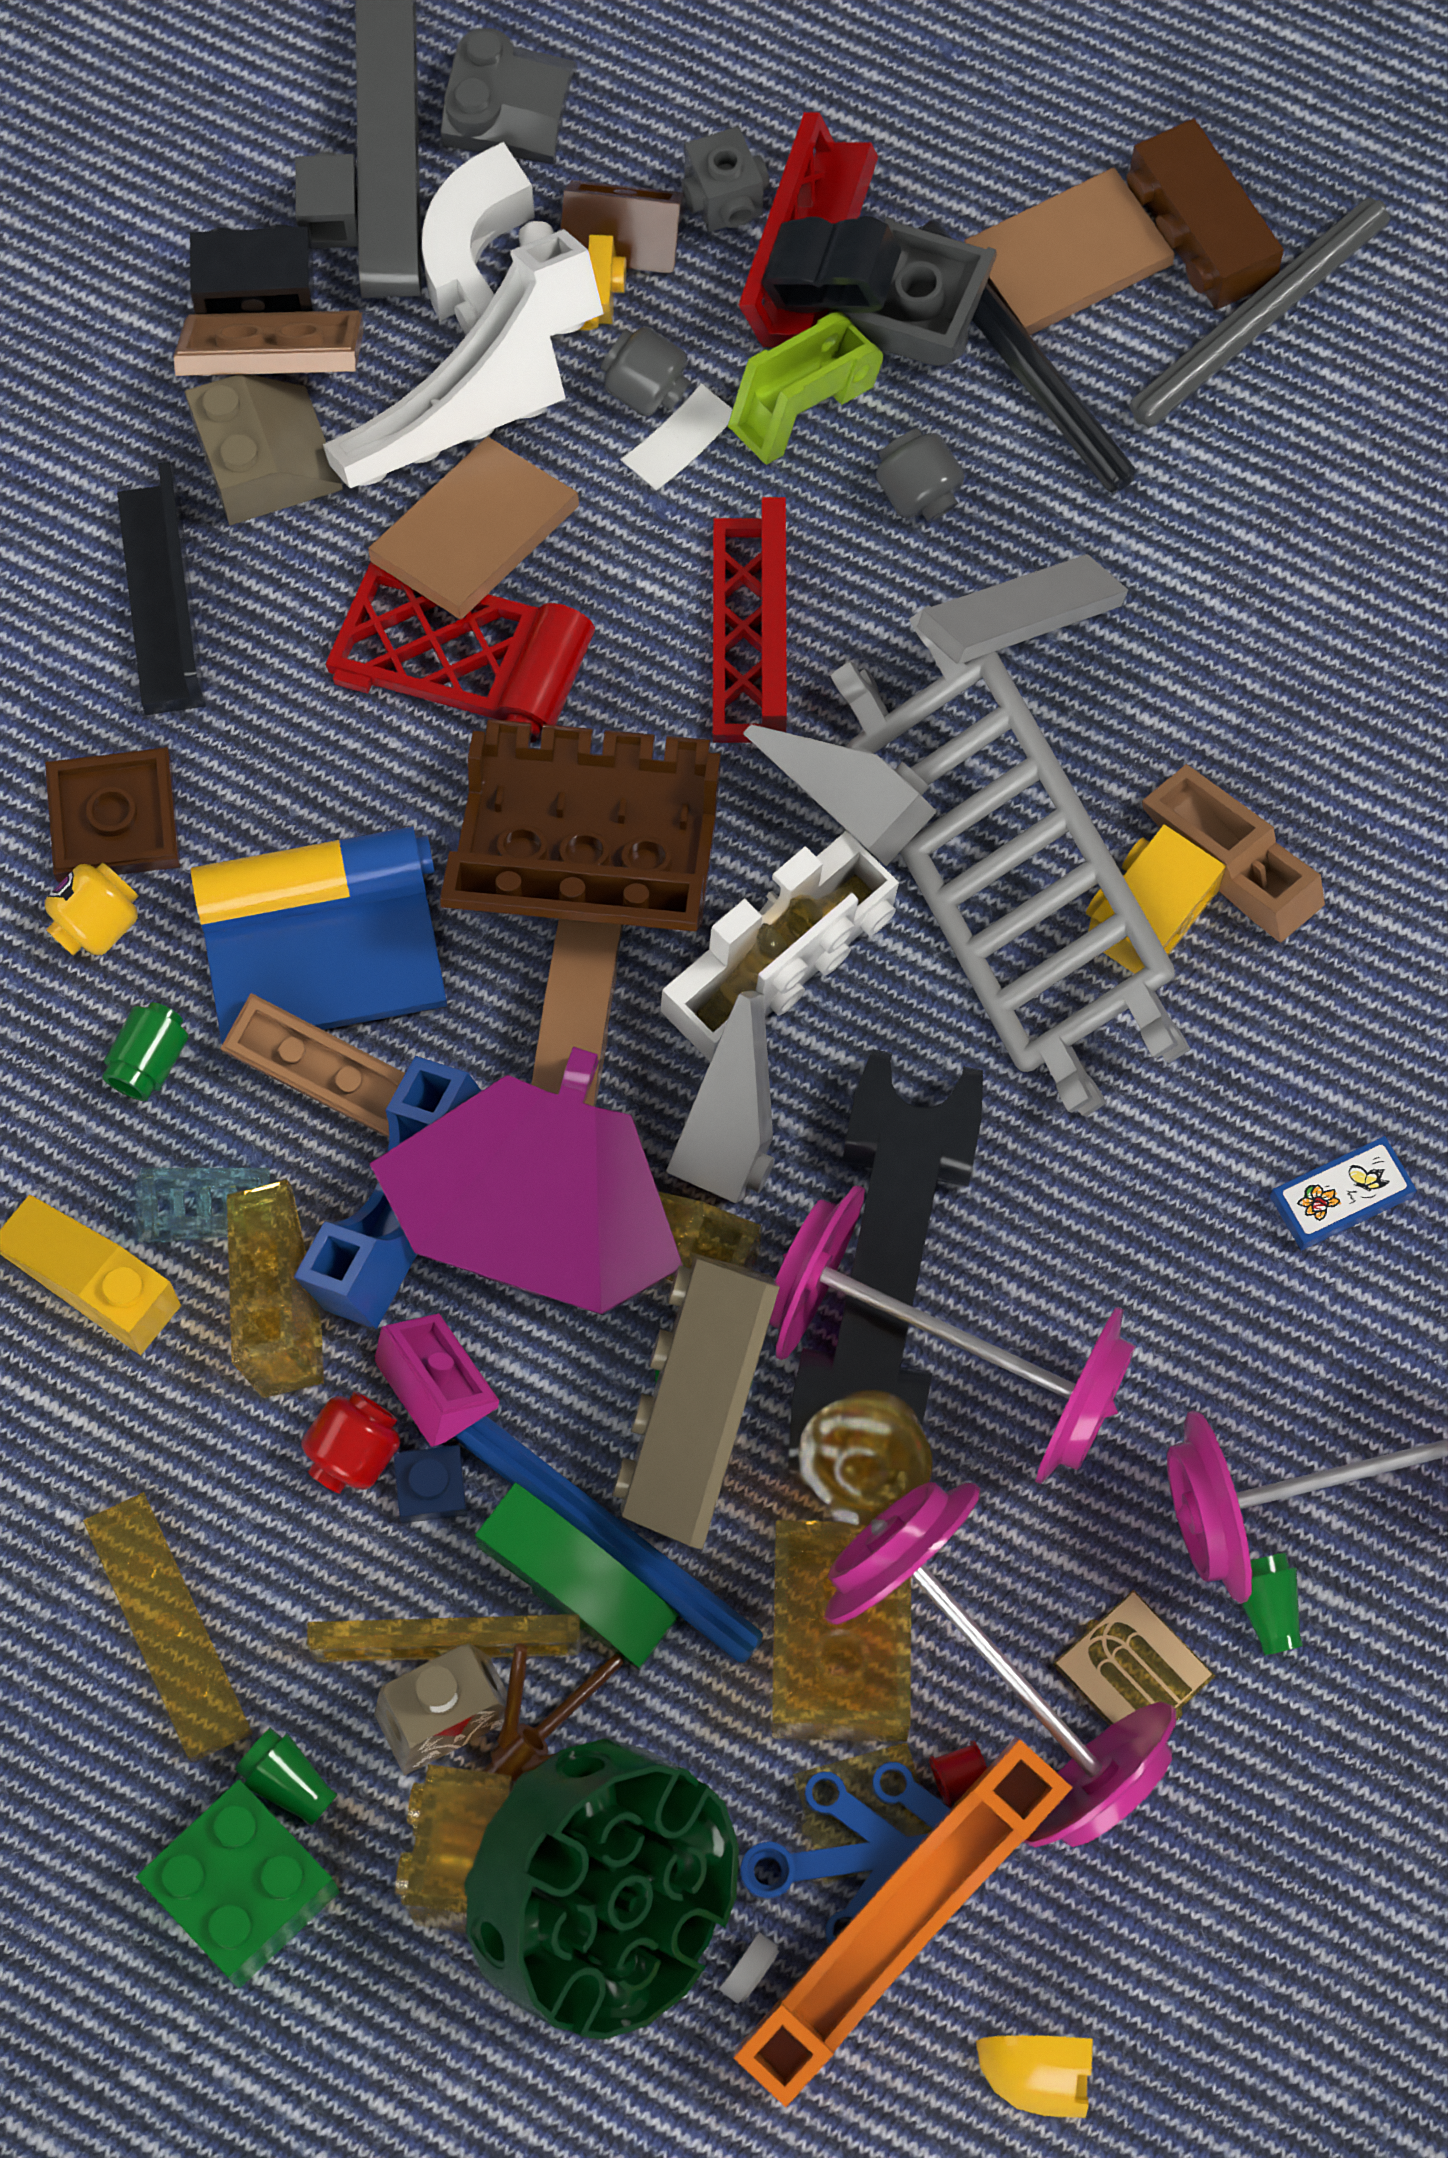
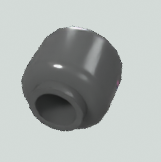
[600,326,691,416]
[876,428,965,523]

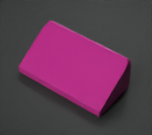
[375,1313,499,1447]

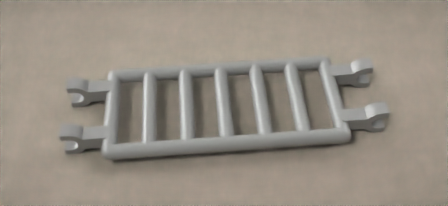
[830,605,1191,1117]

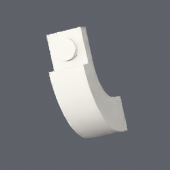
[422,142,535,335]

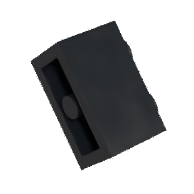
[190,224,315,315]

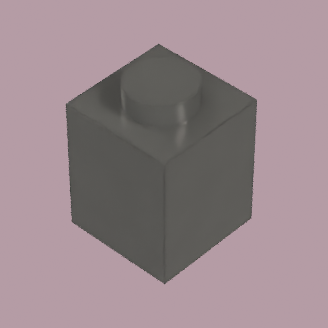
[295,152,358,249]

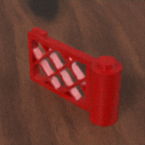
[325,562,595,743]

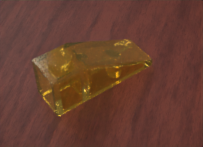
[227,1179,324,1398]

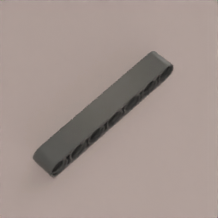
[355,0,422,298]

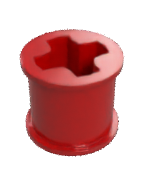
[929,1740,987,1808]

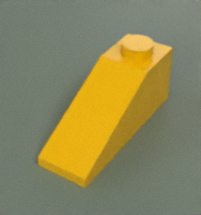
[0,1194,181,1356]

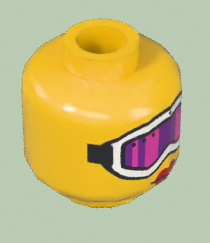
[44,862,139,956]

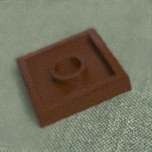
[45,747,181,882]

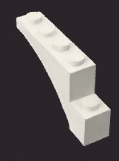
[323,229,603,488]

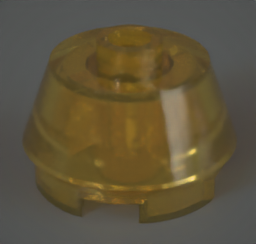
[799,1390,933,1526]

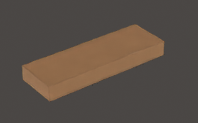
[220,993,405,1139]

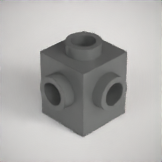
[681,126,770,232]

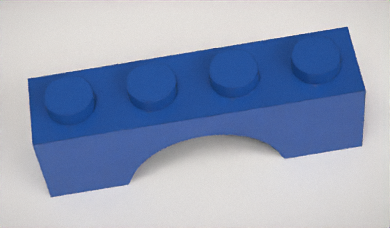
[294,1056,482,1329]

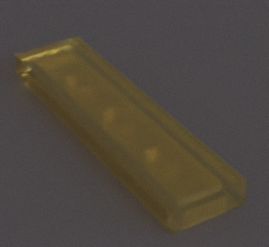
[83,1492,253,1763]
[307,1614,582,1663]

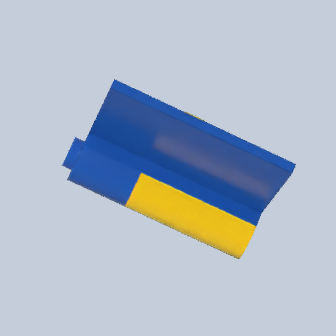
[191,826,448,1044]

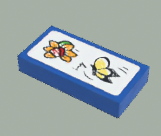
[1270,1136,1417,1251]

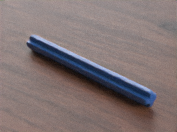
[452,1416,763,1663]

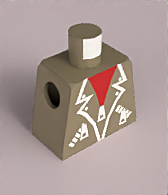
[374,1643,507,1776]

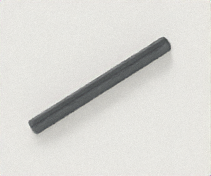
[1129,197,1390,428]

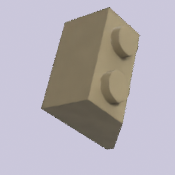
[185,374,343,526]

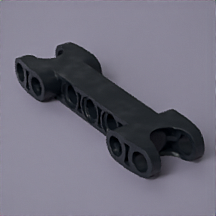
[788,1049,983,1492]

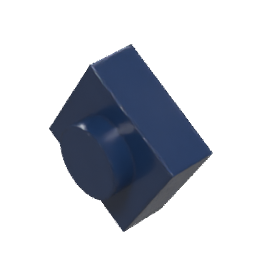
[394,1445,467,1523]

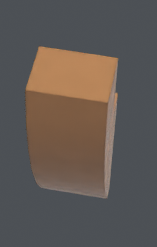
[1142,764,1325,943]

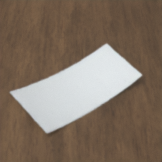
[620,383,733,490]

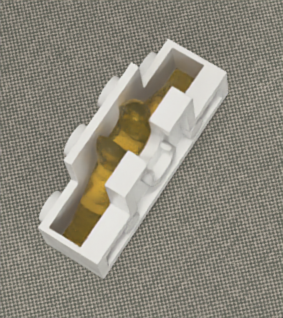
[660,830,899,1062]

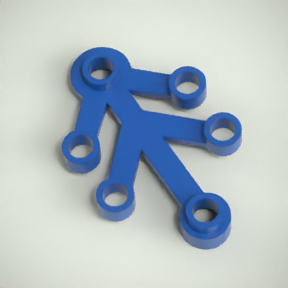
[740,1762,950,1945]

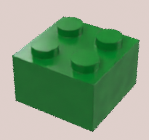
[136,1779,341,1989]

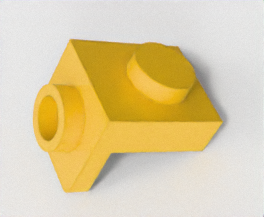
[578,235,626,330]

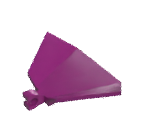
[369,1046,683,1315]

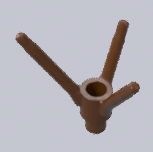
[478,1643,624,1794]

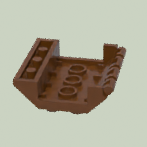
[440,719,721,932]

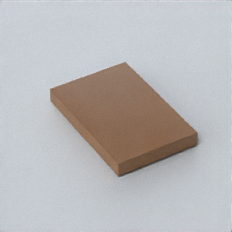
[964,167,1175,335]
[173,311,364,376]
[368,436,579,620]

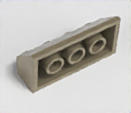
[612,1253,779,1550]

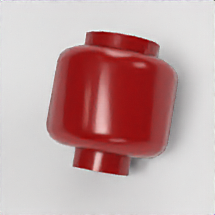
[301,1391,400,1494]

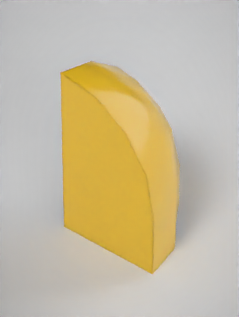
[976,2035,1093,2118]

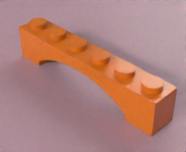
[733,1737,1073,2107]

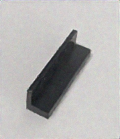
[117,461,206,715]

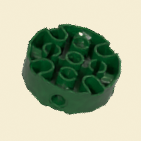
[464,1738,739,2040]

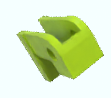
[728,312,884,465]

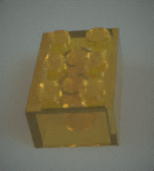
[772,1520,911,1742]

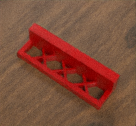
[738,112,879,348]
[713,497,787,743]

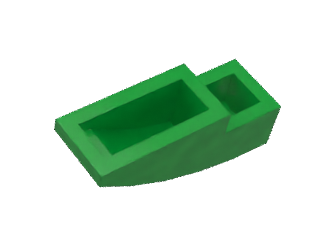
[475,1482,679,1670]

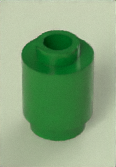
[102,1002,189,1101]

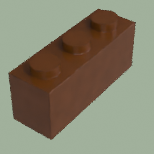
[1127,118,1284,311]

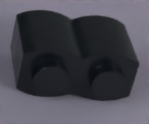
[761,216,902,313]

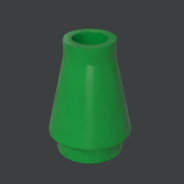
[1241,1553,1303,1656]
[234,1728,338,1826]

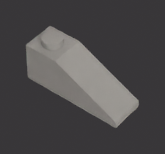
[743,724,937,866]
[666,989,775,1203]

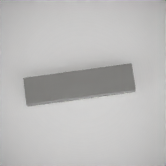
[916,554,1128,664]

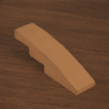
[531,919,624,1107]

